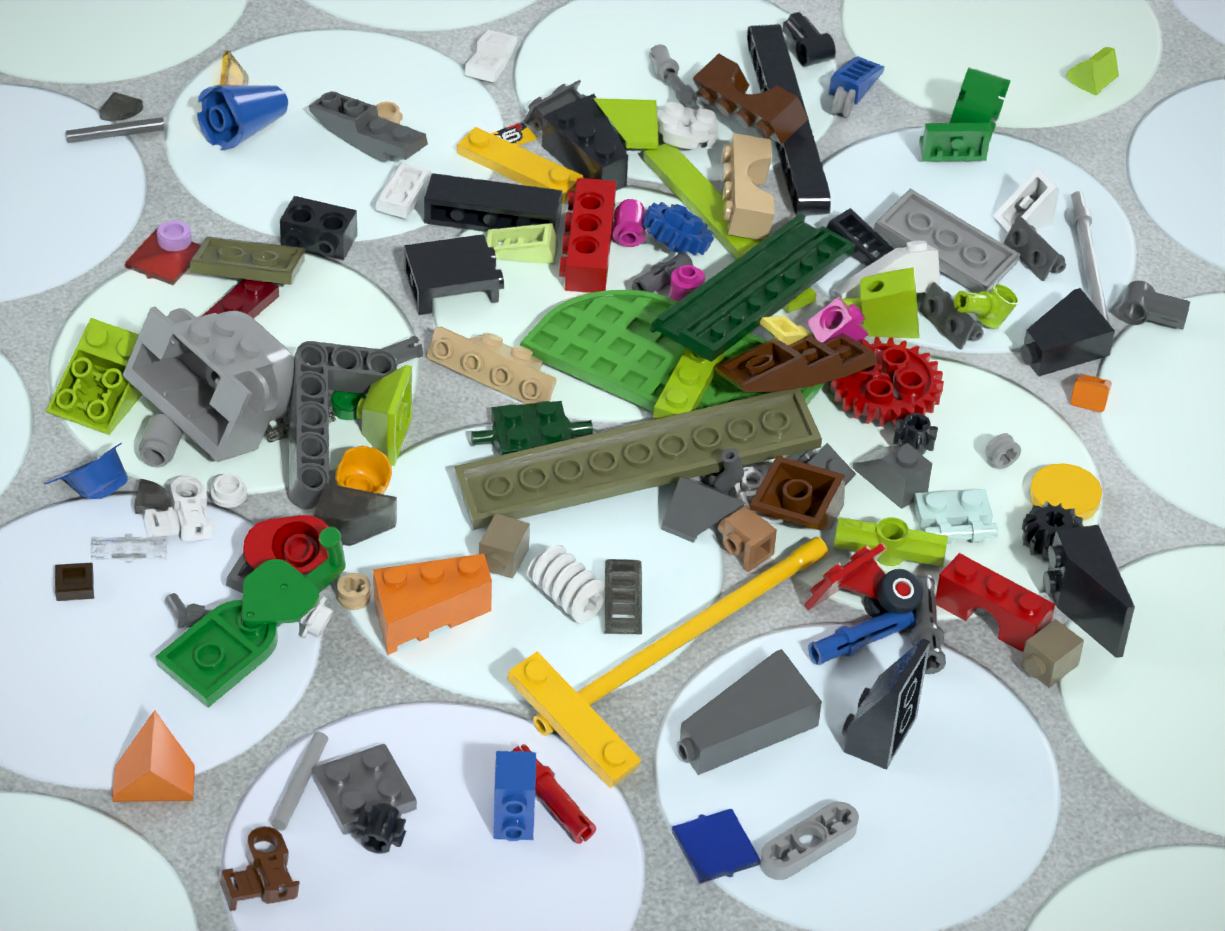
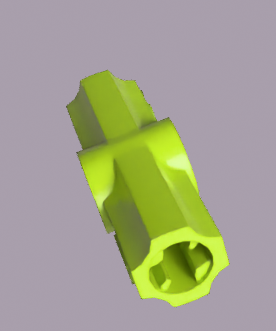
[834,517,948,567]

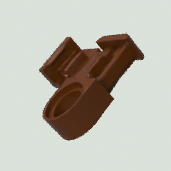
[220,826,300,911]

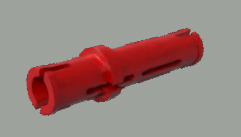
[512,744,597,844]

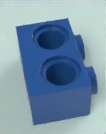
[493,751,536,841]

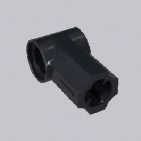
[782,12,836,67]

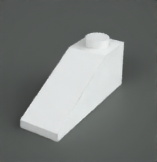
[833,241,940,298]

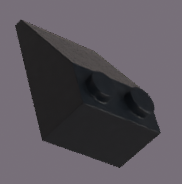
[1043,524,1135,658]
[842,638,930,770]

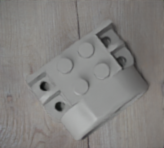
[123,306,294,462]

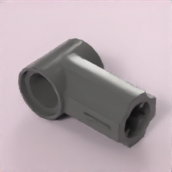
[1119,280,1191,330]

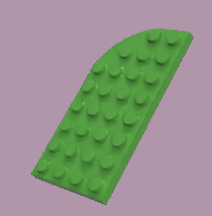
[520,290,825,412]

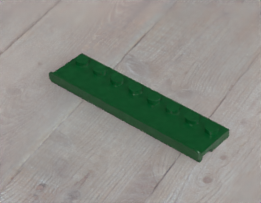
[650,213,856,362]

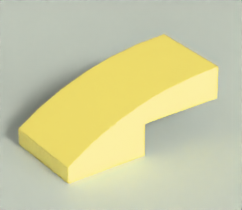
[760,316,816,345]

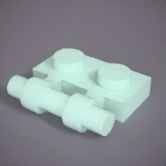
[913,489,998,544]

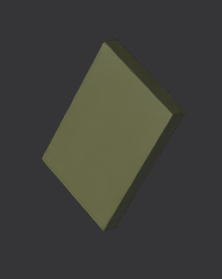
[190,236,305,285]

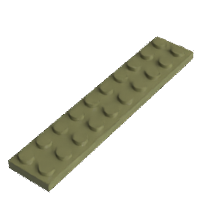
[454,388,822,529]

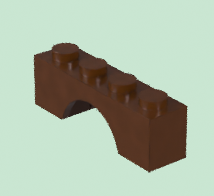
[692,53,809,144]

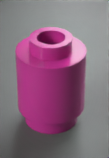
[613,199,647,247]
[670,265,705,302]

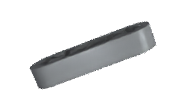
[760,802,859,880]

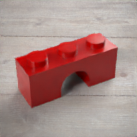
[936,553,1055,652]

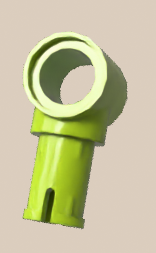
[953,283,1019,329]

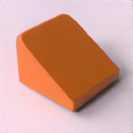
[1070,373,1113,412]

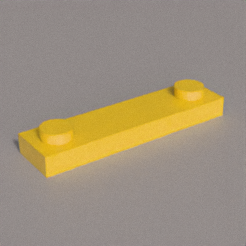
[457,126,583,204]
[506,651,642,789]

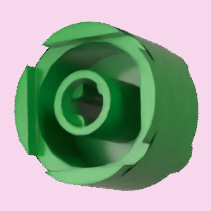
[949,67,1011,141]

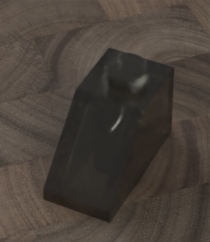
[313,483,397,546]

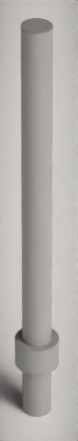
[1071,191,1110,324]

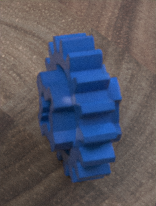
[642,202,714,256]

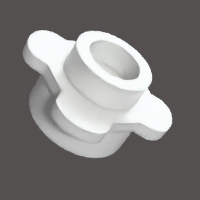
[300,597,334,638]

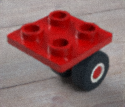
[804,543,923,618]

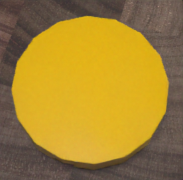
[1030,463,1103,521]

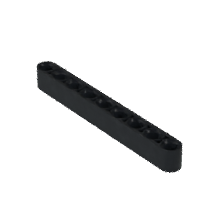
[747,24,831,216]

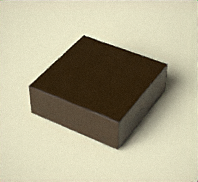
[55,562,94,601]

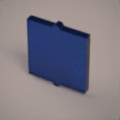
[672,808,761,884]

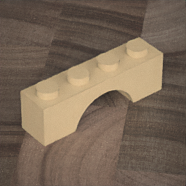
[721,133,775,241]

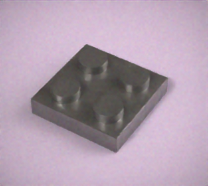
[312,743,417,835]

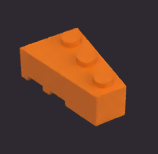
[373,553,492,655]

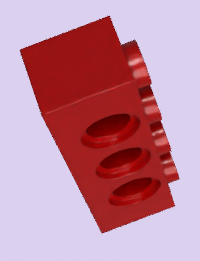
[559,178,617,293]

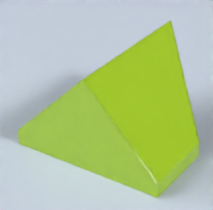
[593,98,658,149]

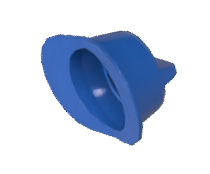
[44,442,128,499]

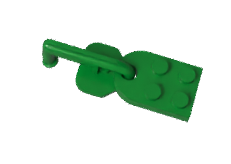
[155,527,346,708]

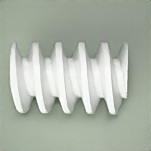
[526,544,605,623]

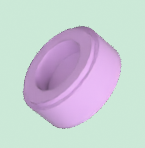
[157,220,192,251]

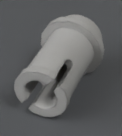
[649,44,679,82]

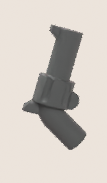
[666,73,700,110]
[165,593,212,628]

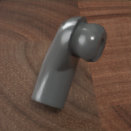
[709,449,744,493]

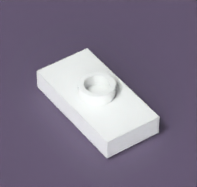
[376,162,431,219]

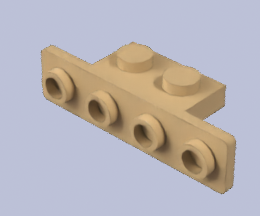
[427,326,557,404]

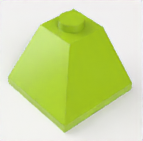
[357,365,412,466]

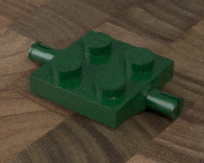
[471,401,593,456]

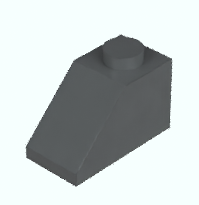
[853,443,933,509]

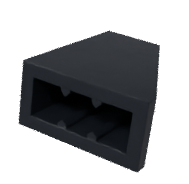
[1021,288,1115,377]

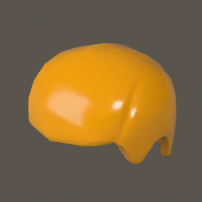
[334,445,393,504]

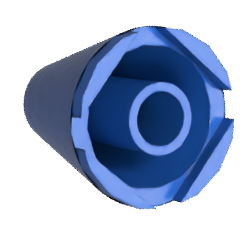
[197,85,288,151]

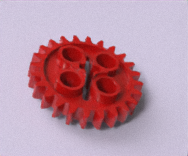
[830,337,944,427]

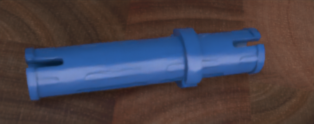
[808,611,915,666]

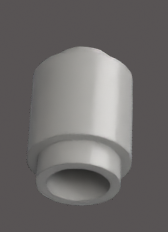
[139,414,183,468]

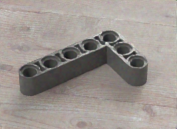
[289,341,398,509]

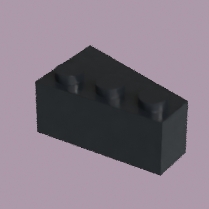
[542,93,628,191]

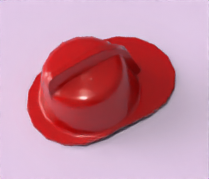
[243,515,328,574]

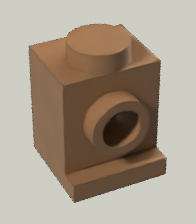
[718,505,777,572]

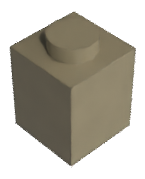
[479,513,530,579]
[1021,619,1084,688]

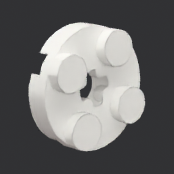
[657,102,719,149]

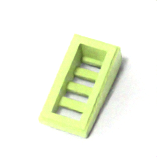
[486,223,558,264]

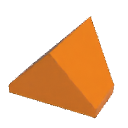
[112,710,195,802]

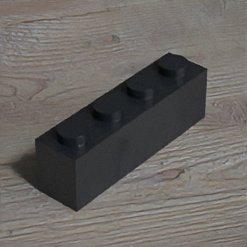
[424,173,563,235]

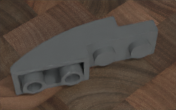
[309,91,428,163]

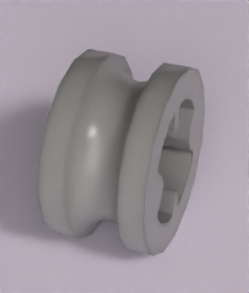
[832,86,856,118]
[985,433,1022,469]

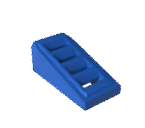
[829,56,885,104]

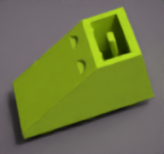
[46,318,143,435]

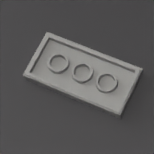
[873,188,1021,293]

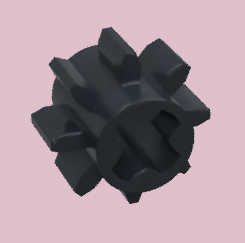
[893,413,938,455]
[355,803,406,854]

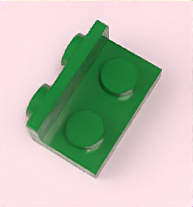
[919,123,991,162]

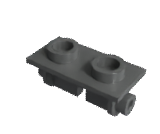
[523,79,586,131]
[1004,215,1067,281]
[919,282,984,350]

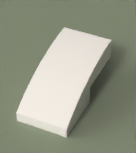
[465,30,517,83]

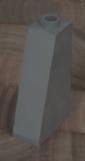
[677,649,822,775]

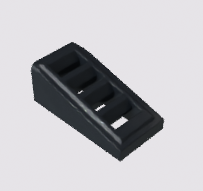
[826,208,894,266]

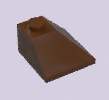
[750,455,845,530]

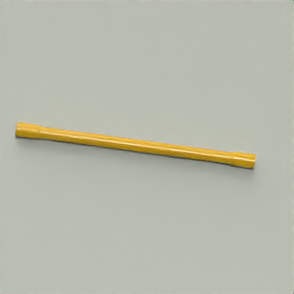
[533,537,828,736]

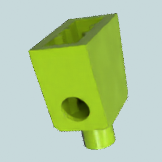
[841,267,920,339]

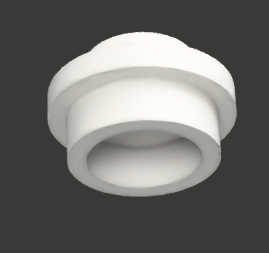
[211,474,248,508]

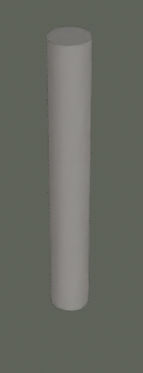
[271,732,329,831]

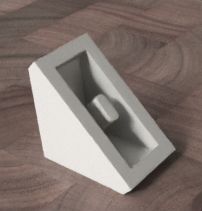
[993,168,1060,232]

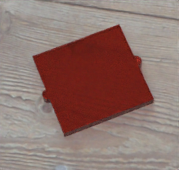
[125,228,201,285]

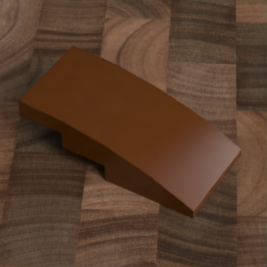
[714,333,878,392]

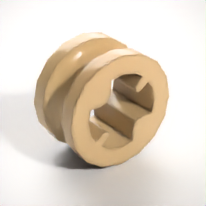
[337,573,371,610]

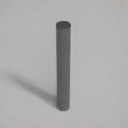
[65,117,165,143]

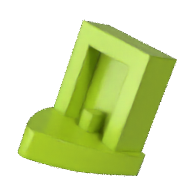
[1066,47,1119,95]

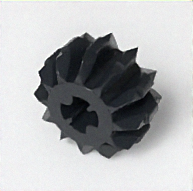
[1021,501,1084,561]

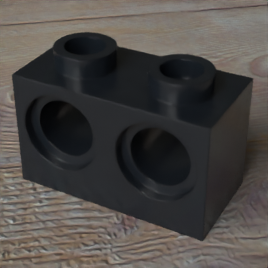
[279,195,358,261]

